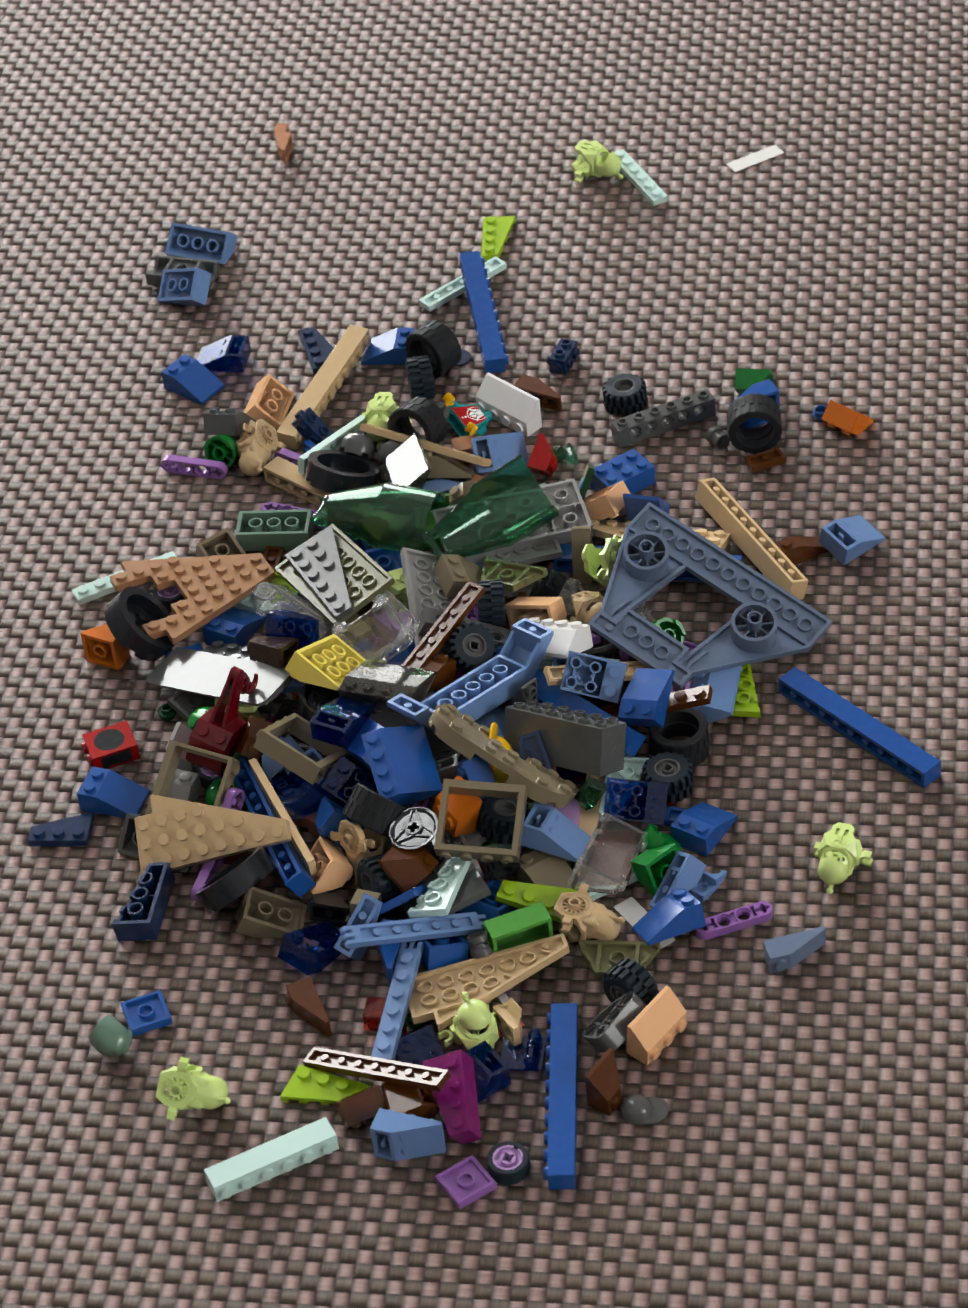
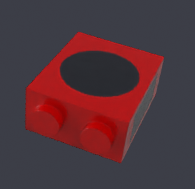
[81,720,140,769]

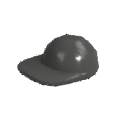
[620,1094,669,1125]

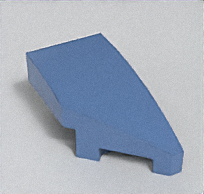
[688,870,727,903]

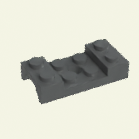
[145,255,220,291]

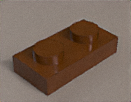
[745,447,786,473]
[263,546,285,572]

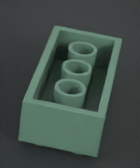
[235,509,314,552]

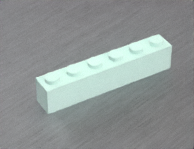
[204,1117,339,1202]

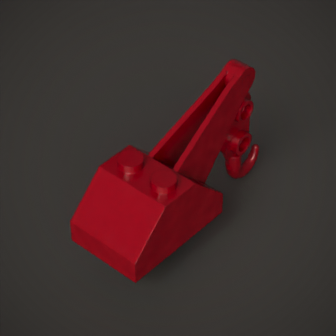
[185,666,258,777]

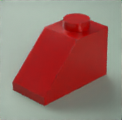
[527,433,558,477]

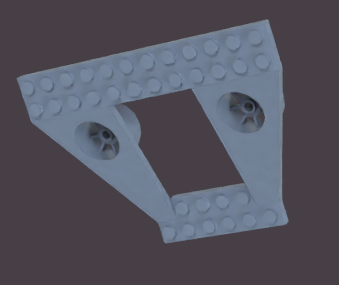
[588,502,832,689]

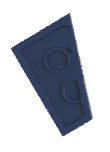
[519,730,553,799]
[28,812,94,846]

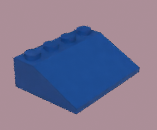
[361,725,443,806]

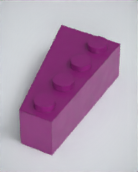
[422,1049,482,1145]

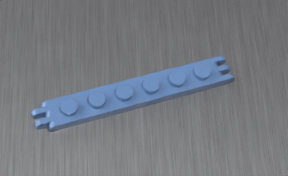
[339,912,487,949]
[371,941,424,1060]

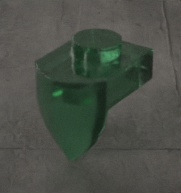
[553,442,579,465]
[579,776,607,811]

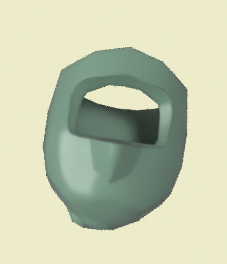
[89,1015,133,1057]

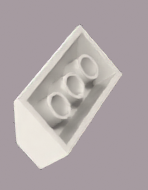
[475,372,542,437]
[529,617,593,659]

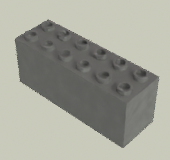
[504,699,626,777]

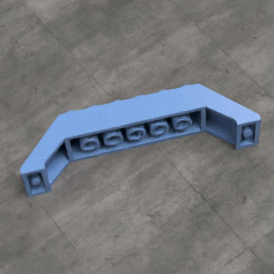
[387,618,554,733]

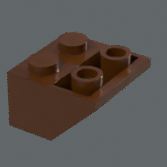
[381,1082,440,1119]

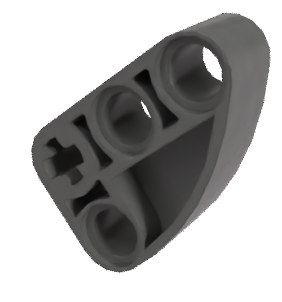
[582,991,647,1053]

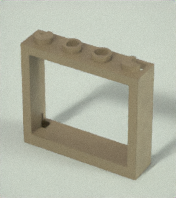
[253,713,350,785]
[145,740,240,815]
[434,779,528,864]

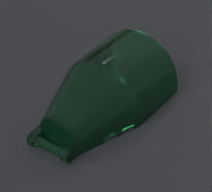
[422,455,560,562]
[310,483,447,552]

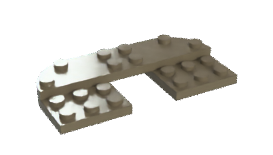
[428,702,579,808]

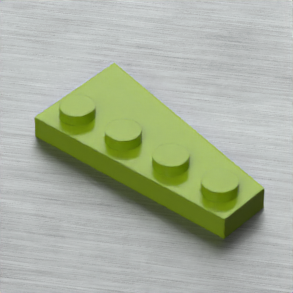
[481,216,516,261]
[732,664,761,718]

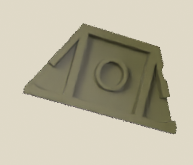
[481,558,548,592]
[578,940,660,978]

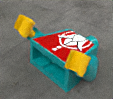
[442,393,492,437]

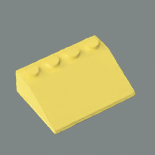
[285,634,377,691]

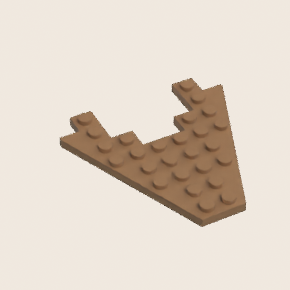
[109,553,275,645]

